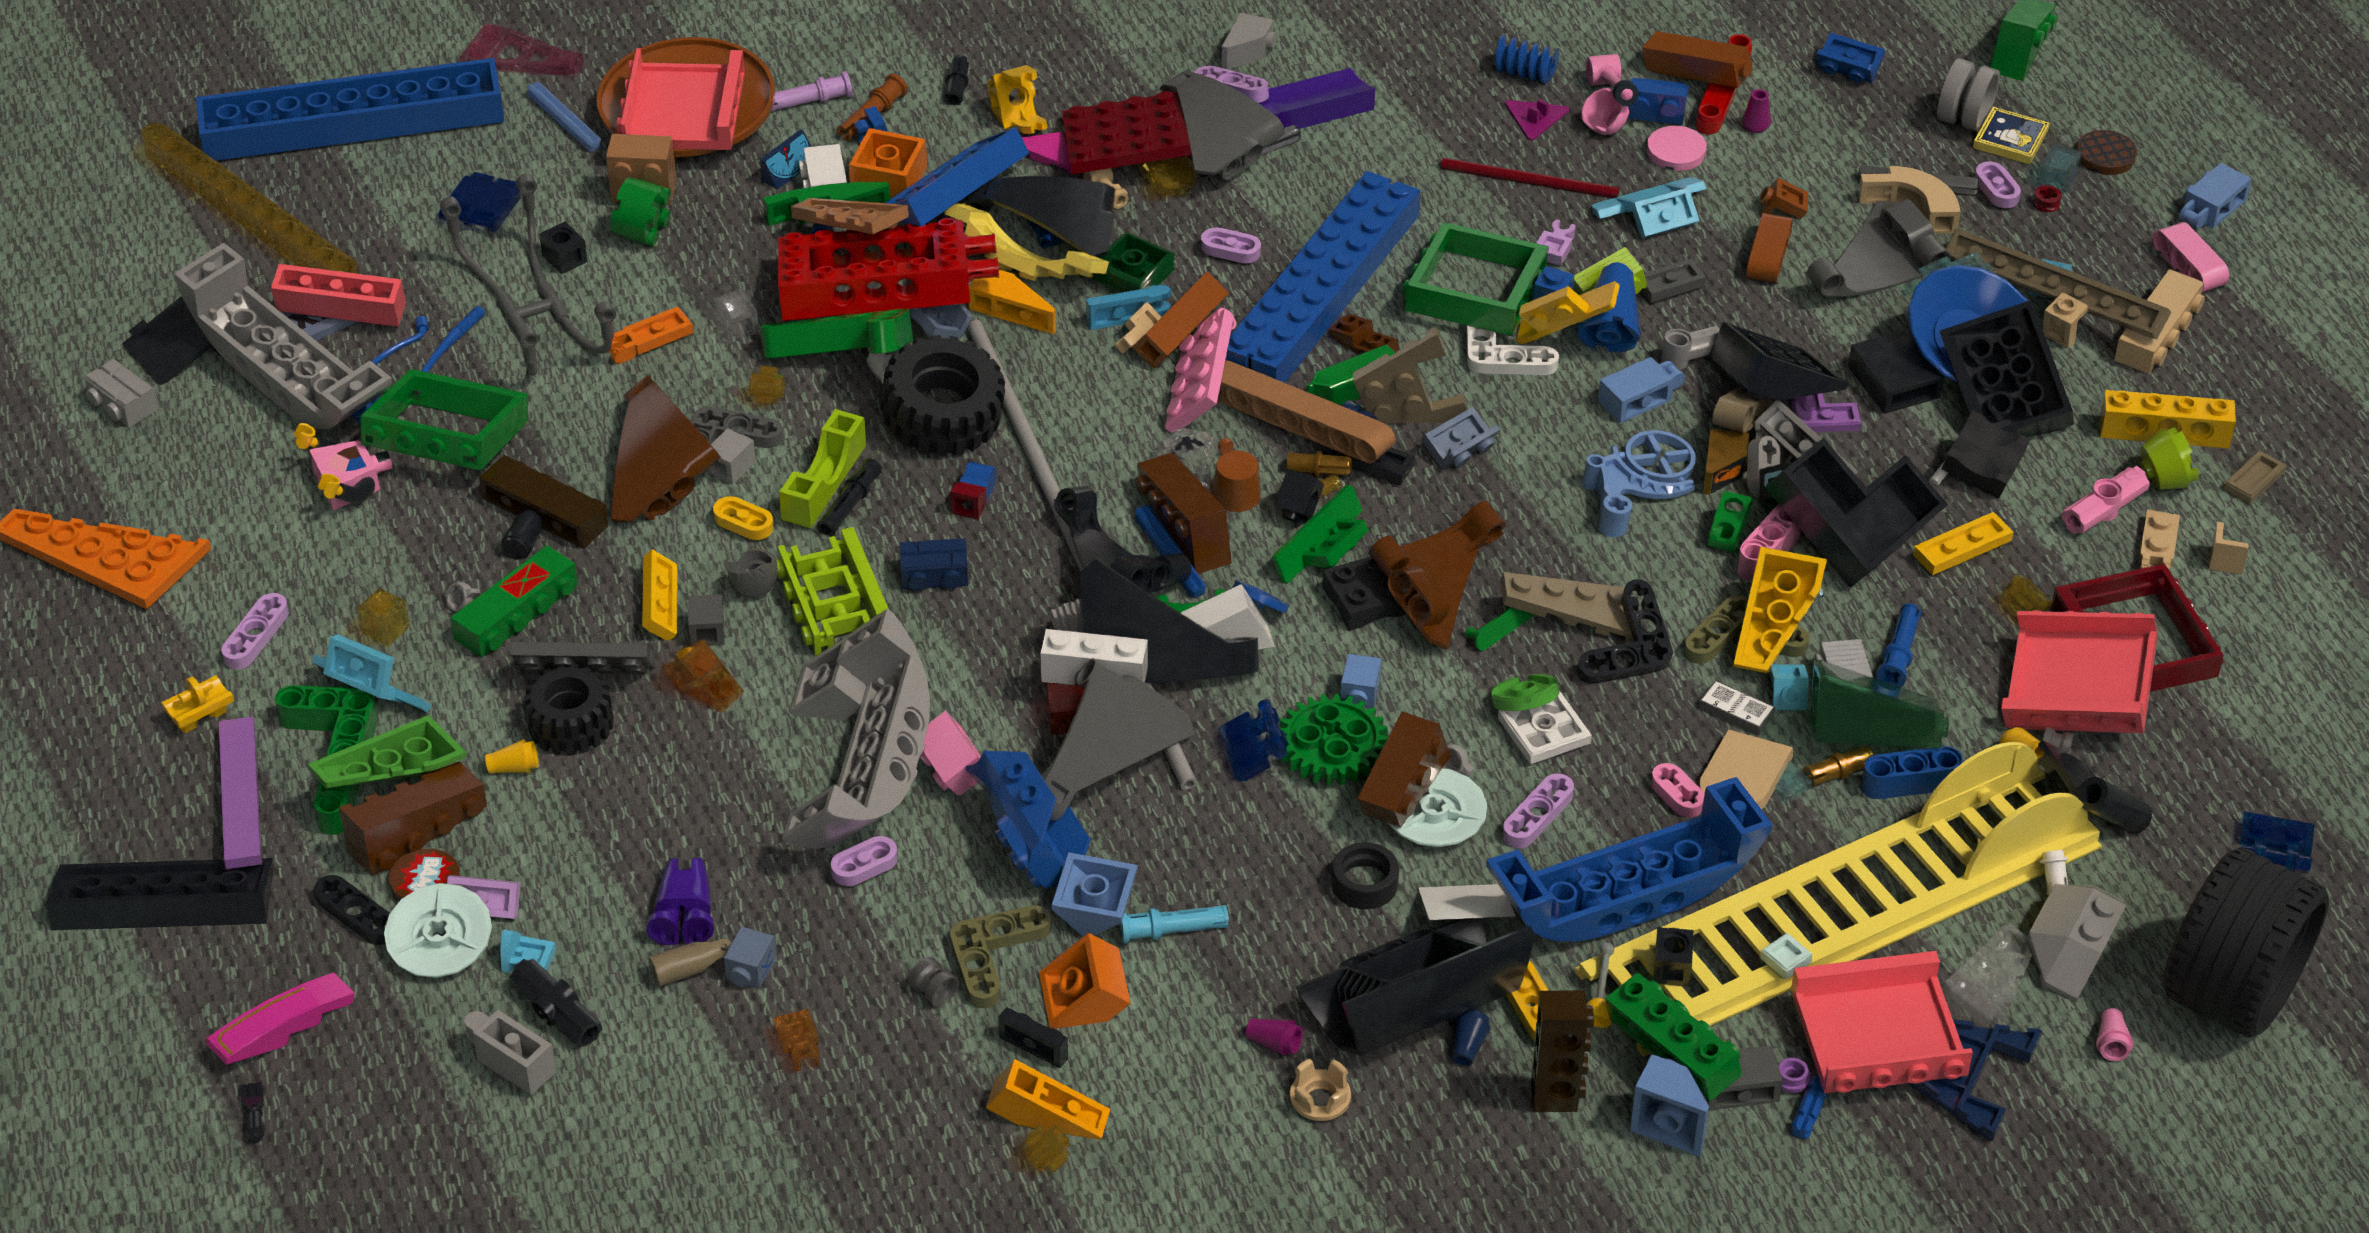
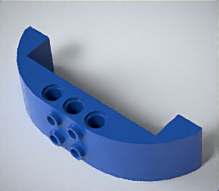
[1486,777,1773,942]

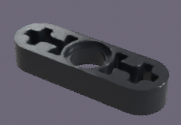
[314,875,390,945]

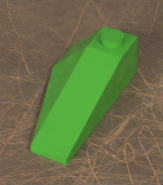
[308,715,466,788]

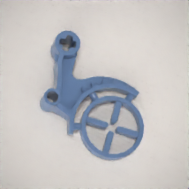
[1582,430,1696,537]

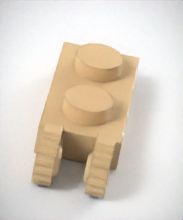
[2139,509,2180,571]

